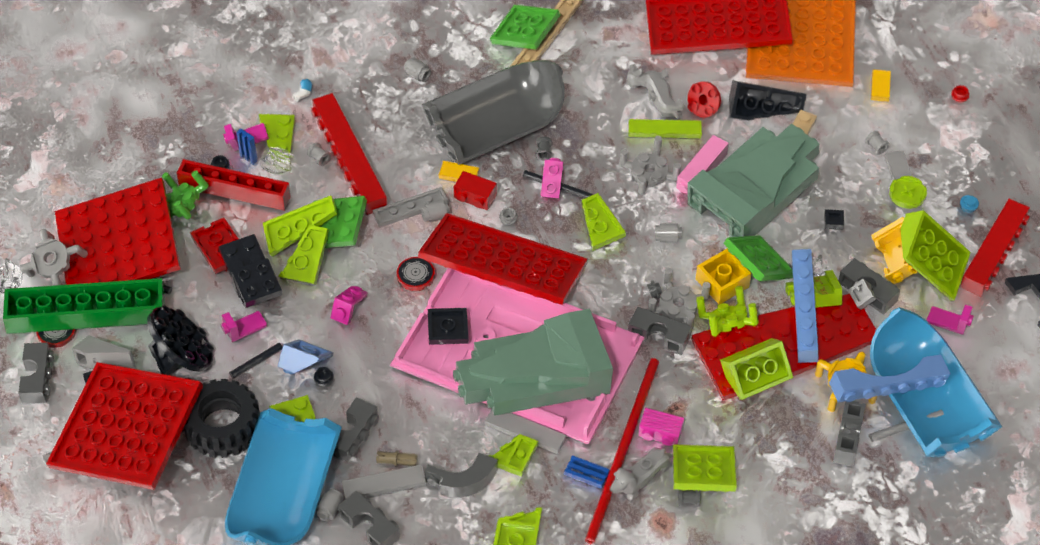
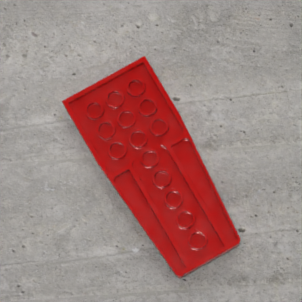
[691,294,876,401]

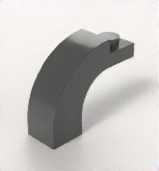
[425,453,498,498]

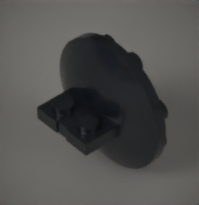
[147,305,214,376]

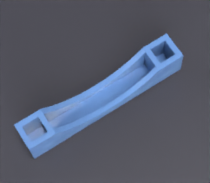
[792,249,818,363]
[829,354,950,402]

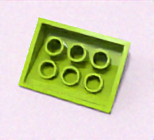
[900,210,971,301]

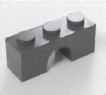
[838,258,900,315]
[628,307,692,355]
[18,343,54,404]
[333,397,379,463]
[833,401,866,467]
[338,491,400,545]

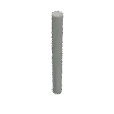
[869,410,944,442]

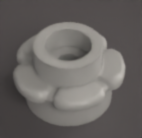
[499,207,518,225]

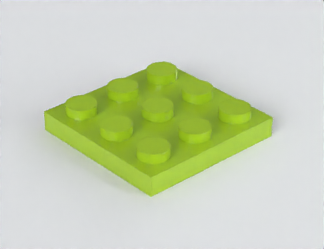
[673,444,737,492]

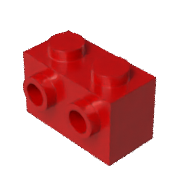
[453,171,497,210]

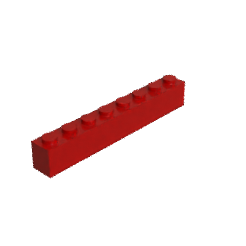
[311,93,387,215]

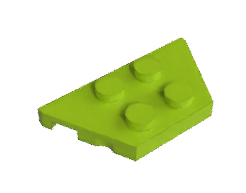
[493,507,542,545]

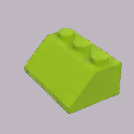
[720,338,793,400]

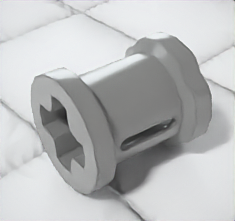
[865,130,890,155]
[307,142,331,166]

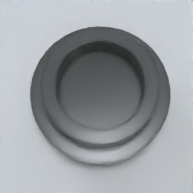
[647,280,662,299]

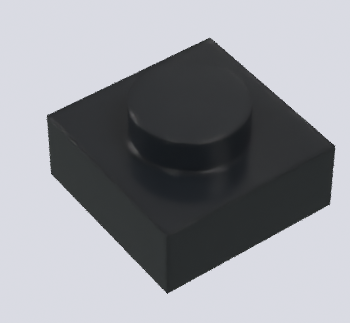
[824,209,844,230]

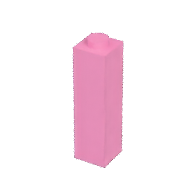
[676,135,729,195]

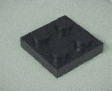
[428,308,468,345]

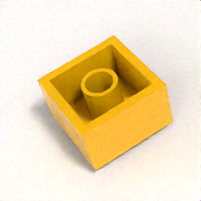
[695,248,751,304]

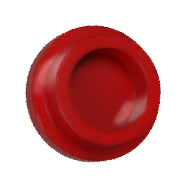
[951,85,970,102]

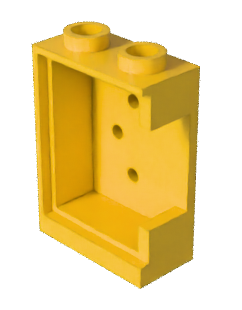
[871,217,918,284]

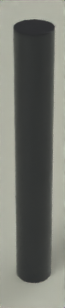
[229,343,283,379]

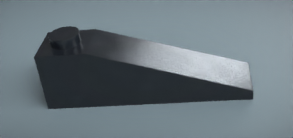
[729,80,807,120]

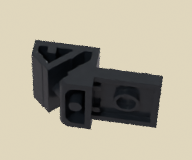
[218,234,282,308]

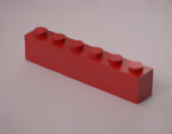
[177,159,291,211]
[960,198,1030,297]

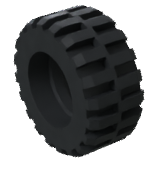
[184,379,260,458]

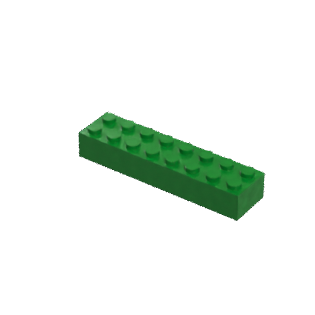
[3,278,165,334]

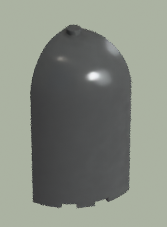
[422,60,565,165]

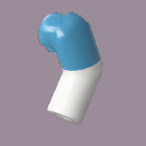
[292,79,312,102]

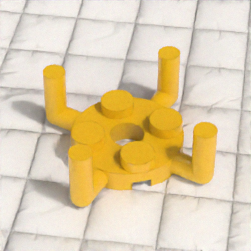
[815,352,877,412]

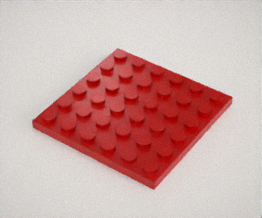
[54,177,181,285]
[46,362,203,490]

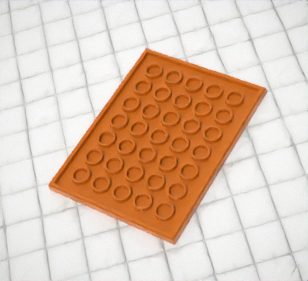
[745,0,856,87]

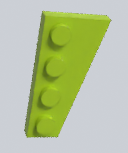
[263,195,338,257]

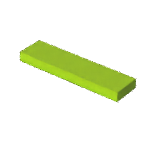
[628,119,702,139]

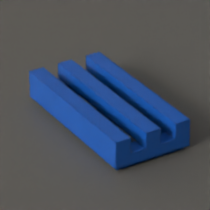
[236,129,258,165]
[564,455,610,489]

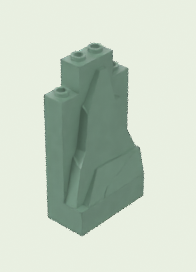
[687,124,820,237]
[453,309,613,416]

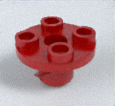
[687,81,721,118]

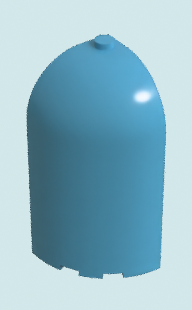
[870,307,1003,457]
[225,408,342,545]

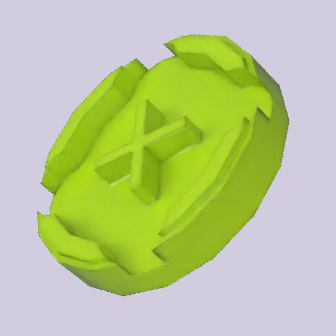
[889,176,927,209]

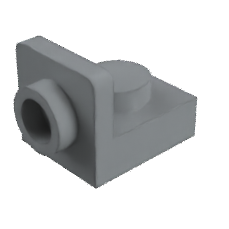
[848,279,877,310]

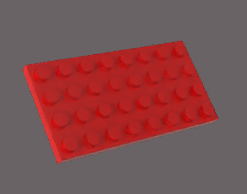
[646,0,793,55]
[418,213,588,305]

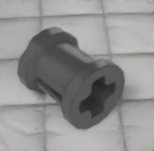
[535,136,552,161]
[678,490,700,506]

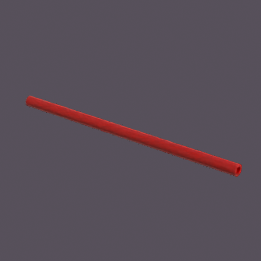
[585,358,659,544]

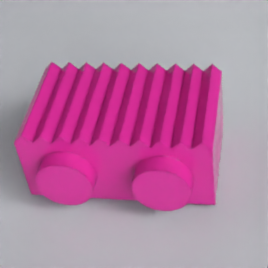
[638,408,684,446]

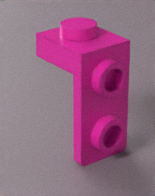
[223,123,269,151]
[541,158,564,199]
[330,286,368,325]
[926,305,974,335]
[221,311,267,342]

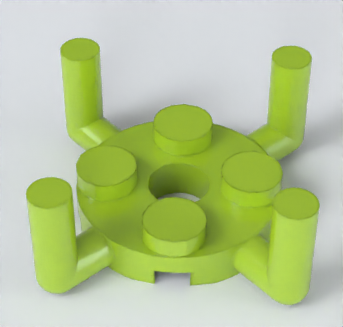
[696,286,758,337]

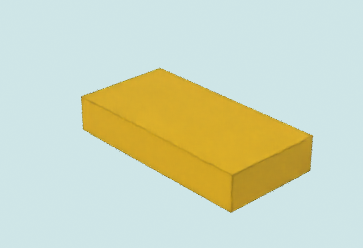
[871,69,891,102]
[439,161,479,182]

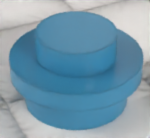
[960,195,979,213]

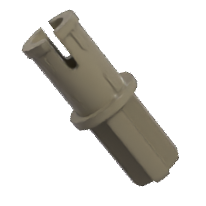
[376,451,418,467]

